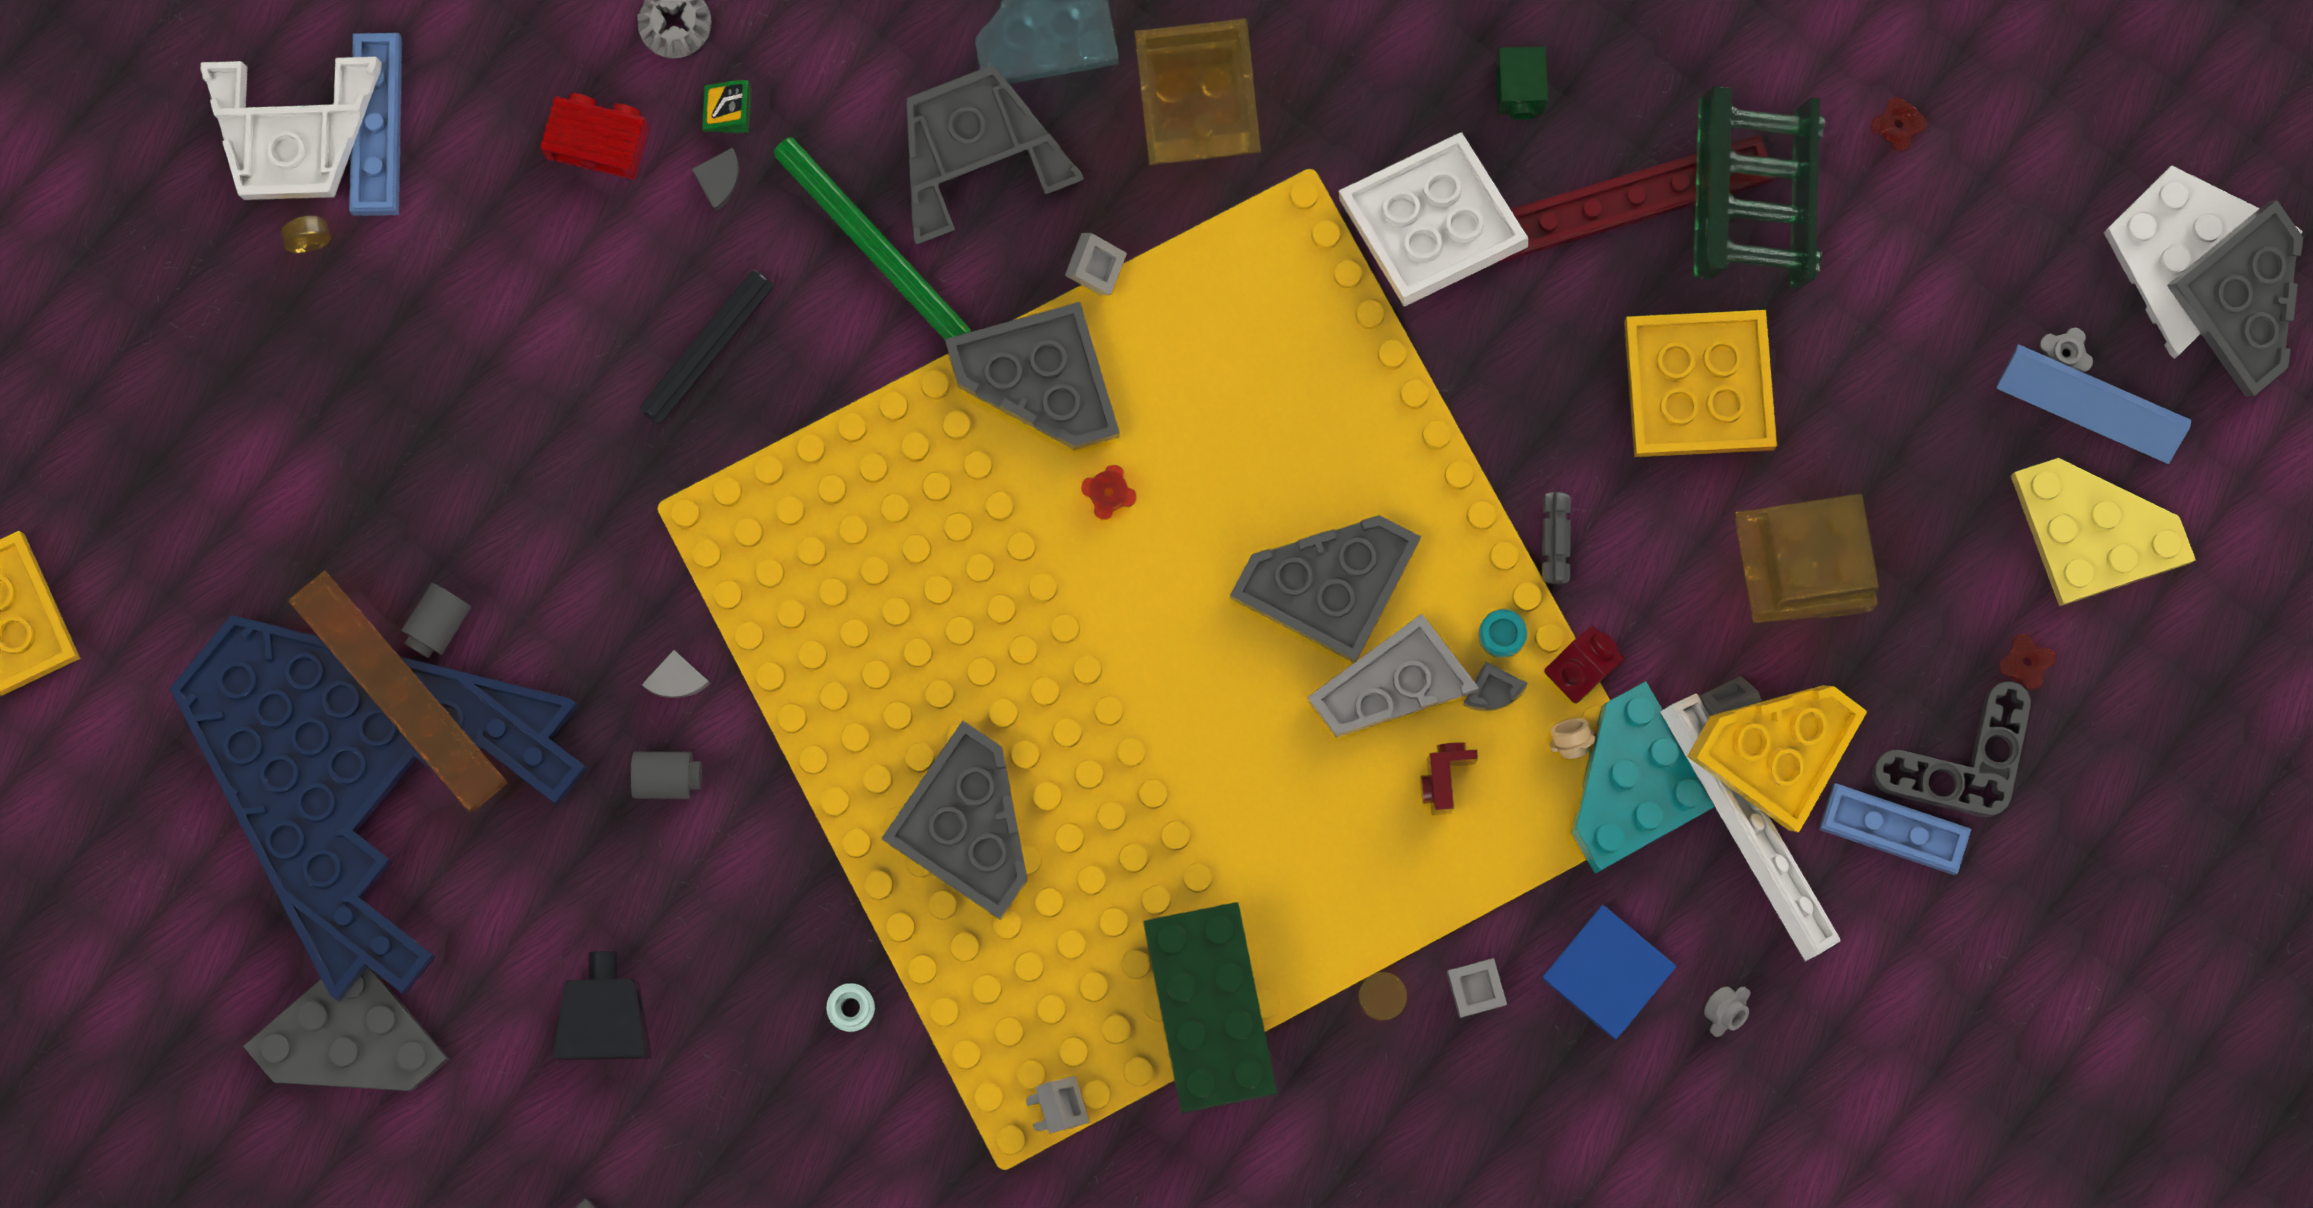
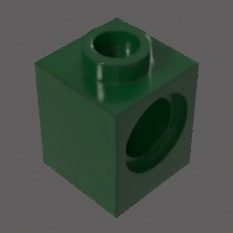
[1495,47,1548,120]

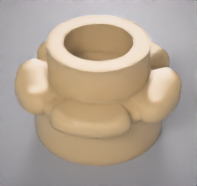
[1549,718,1596,759]

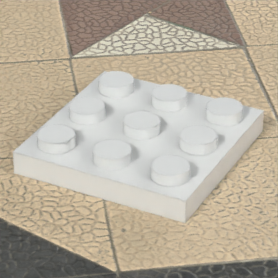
[1339,132,1528,307]

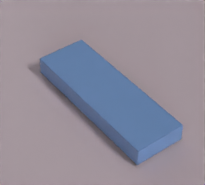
[1818,783,1971,875]

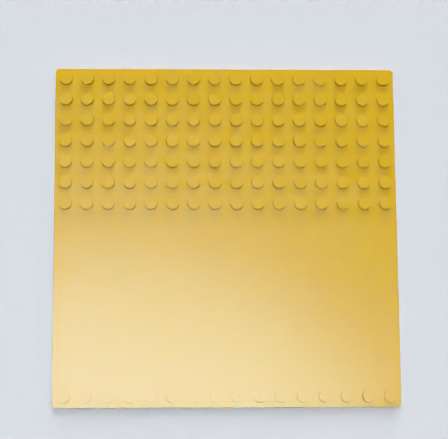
[658,169,1610,1170]

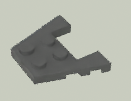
[906,65,1084,245]

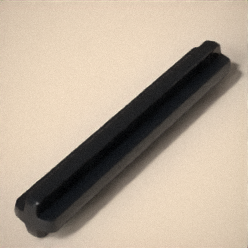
[640,270,773,424]

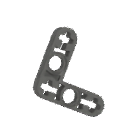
[1872,682,2031,817]

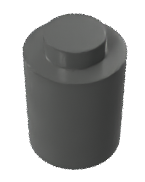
[401,582,472,658]
[631,751,702,799]

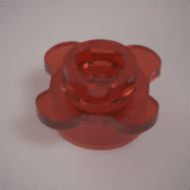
[1871,97,1927,152]
[1081,465,1136,520]
[1999,634,2056,690]

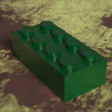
[1143,902,1277,1114]

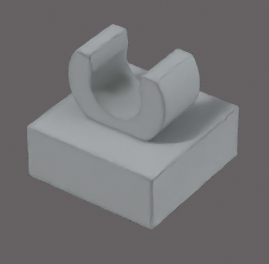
[1065,233,1127,295]
[1446,958,1507,1018]
[1026,1076,1089,1134]

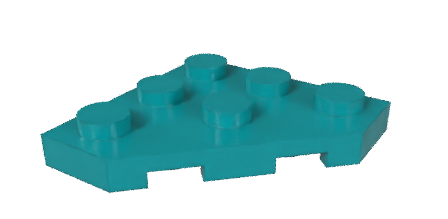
[1571,681,1715,874]

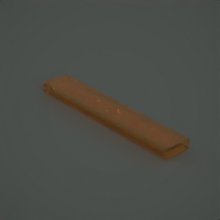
[288,570,508,813]

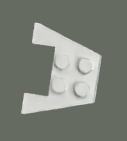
[201,57,382,200]
[2104,166,2302,359]

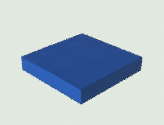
[1541,905,1677,1040]

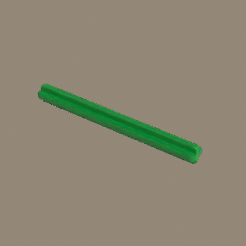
[774,137,971,340]

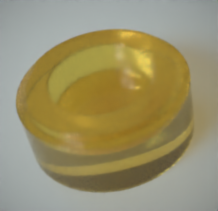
[281,216,331,253]
[1358,972,1407,1021]

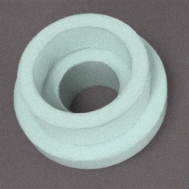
[826,983,875,1032]

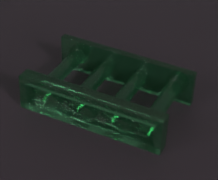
[1693,86,1825,289]

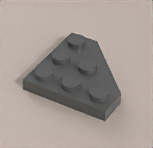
[2167,200,2303,397]
[945,302,1120,450]
[1230,515,1421,663]
[881,721,1028,921]
[243,967,450,1091]

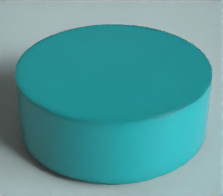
[1478,609,1527,658]

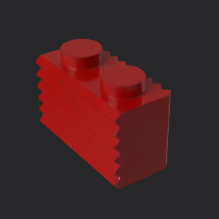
[541,93,650,180]

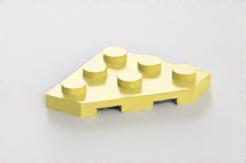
[2011,458,2196,607]

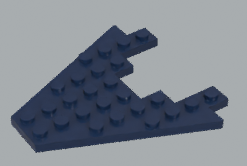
[169,615,587,1002]

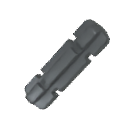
[1542,492,1571,585]

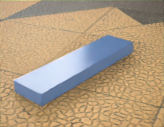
[350,33,402,216]
[1996,344,2191,464]

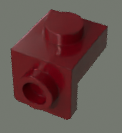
[1544,625,1625,703]
[1420,742,1478,815]

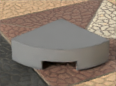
[642,650,710,698]

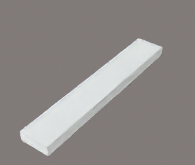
[1660,694,1841,961]

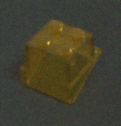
[1135,18,1261,165]
[1734,494,1879,624]

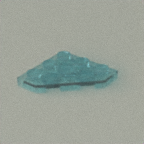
[975,0,1119,84]

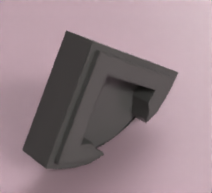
[692,147,739,212]
[1464,662,1528,711]

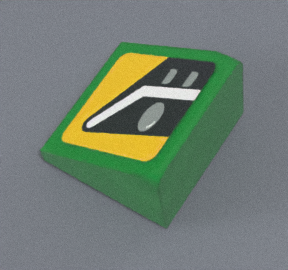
[702,80,751,133]

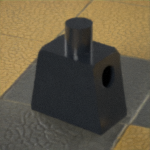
[553,951,651,1060]

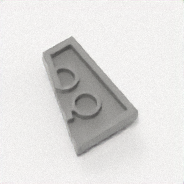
[1308,614,1479,738]

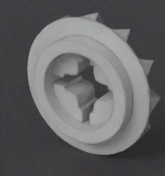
[637,0,711,58]

